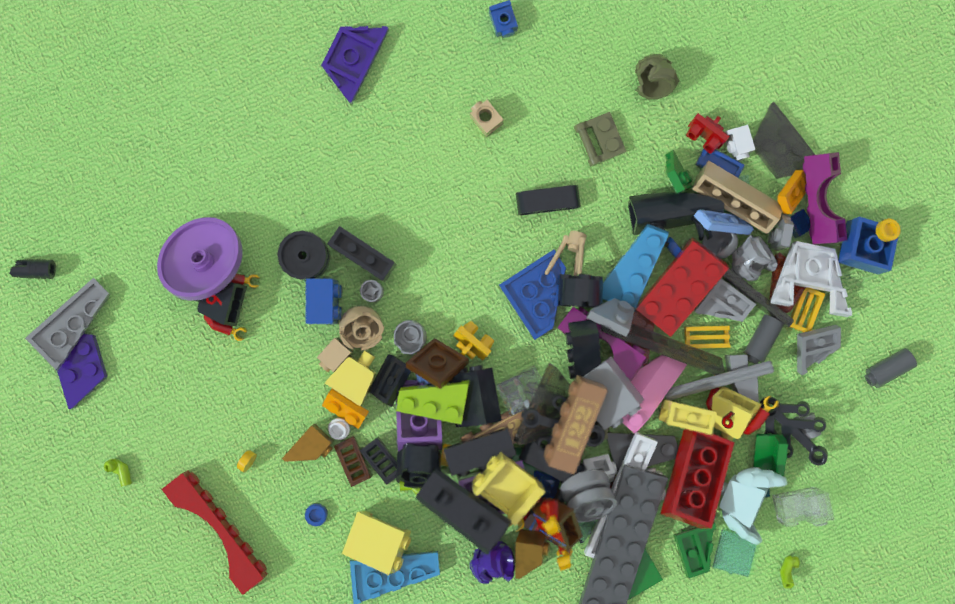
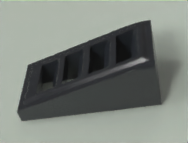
[360,436,397,485]

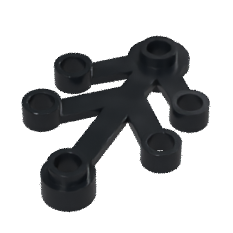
[521,394,605,451]
[760,397,828,466]

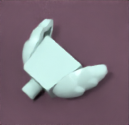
[719,467,787,545]

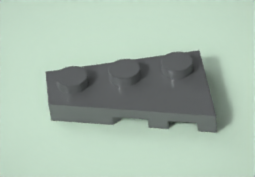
[607,432,678,474]

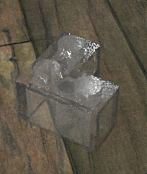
[772,487,834,527]

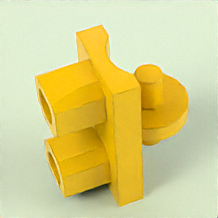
[453,321,494,361]

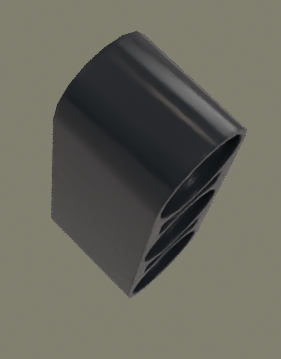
[515,185,581,215]
[519,437,586,482]

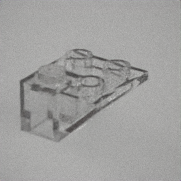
[495,365,551,416]

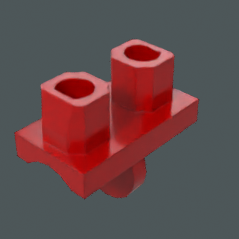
[686,113,730,154]

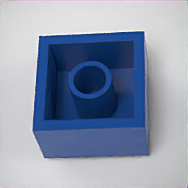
[838,216,898,275]
[306,279,342,324]

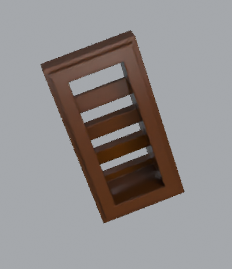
[334,436,372,487]

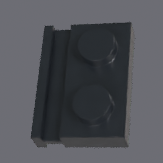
[368,354,411,407]

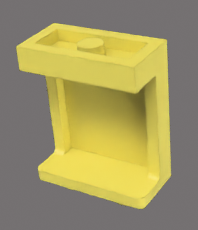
[658,399,717,435]
[472,452,545,526]
[342,511,411,575]

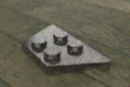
[753,102,816,179]
[513,363,570,445]

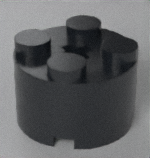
[558,274,603,308]
[396,443,441,489]

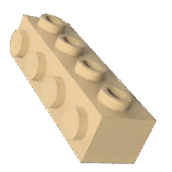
[692,160,782,234]

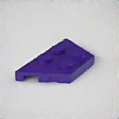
[321,26,389,104]
[57,333,108,409]

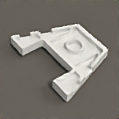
[771,241,852,317]

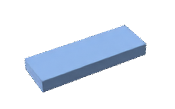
[694,210,754,235]

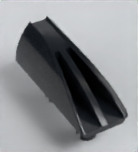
[628,192,724,248]
[415,468,512,555]

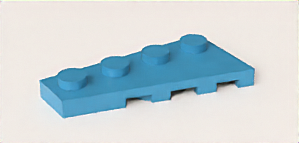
[602,224,669,311]
[350,551,440,604]

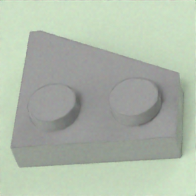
[768,212,794,251]
[694,279,756,322]
[587,298,634,336]
[797,325,841,375]

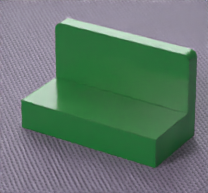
[753,434,788,477]

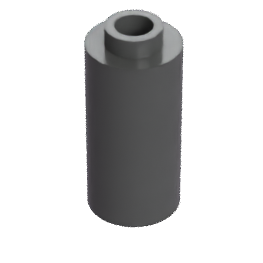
[743,314,784,364]
[864,348,917,388]

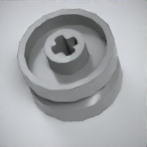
[560,470,617,523]

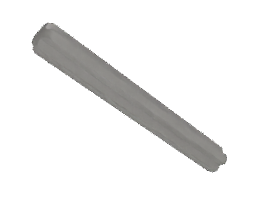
[666,361,774,400]

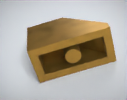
[282,424,334,462]
[515,529,550,579]

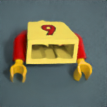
[706,373,779,441]

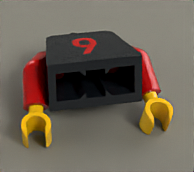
[195,274,260,341]

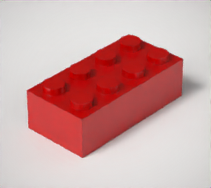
[636,237,729,337]
[660,429,735,529]

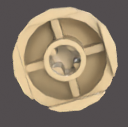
[339,306,384,350]

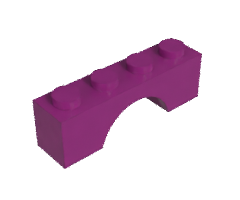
[803,152,847,244]
[558,307,647,381]

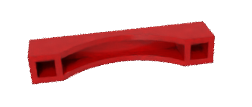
[161,470,268,595]

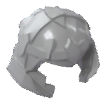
[731,235,778,281]

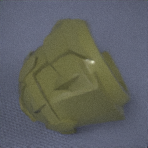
[635,54,680,99]

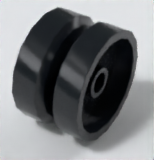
[277,230,330,281]

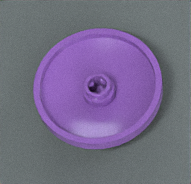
[157,217,243,301]

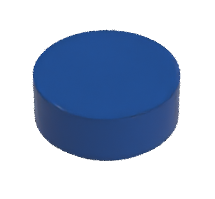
[667,237,682,258]
[305,503,328,526]

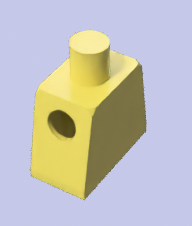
[325,350,376,406]

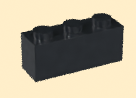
[327,226,397,282]
[565,319,601,381]
[443,427,516,478]

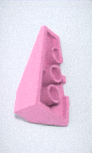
[622,349,688,434]

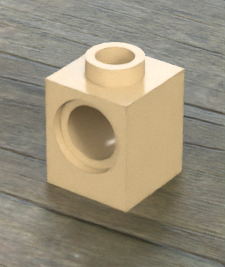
[470,100,504,137]
[317,338,353,372]

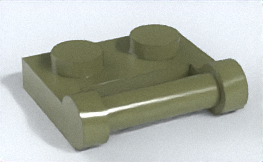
[574,112,626,167]

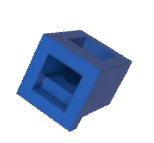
[489,0,518,38]

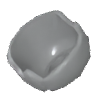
[702,231,738,259]
[394,320,427,355]

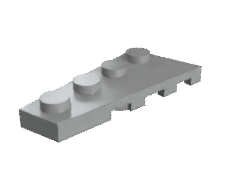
[25,278,110,371]

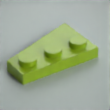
[396,380,470,424]

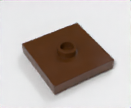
[406,338,469,389]

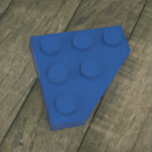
[499,250,566,340]

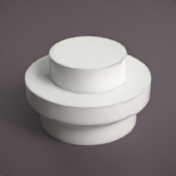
[328,418,350,440]

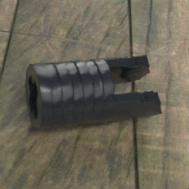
[9,259,56,279]

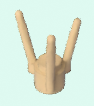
[545,231,587,276]

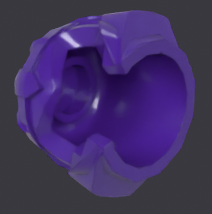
[470,541,515,584]

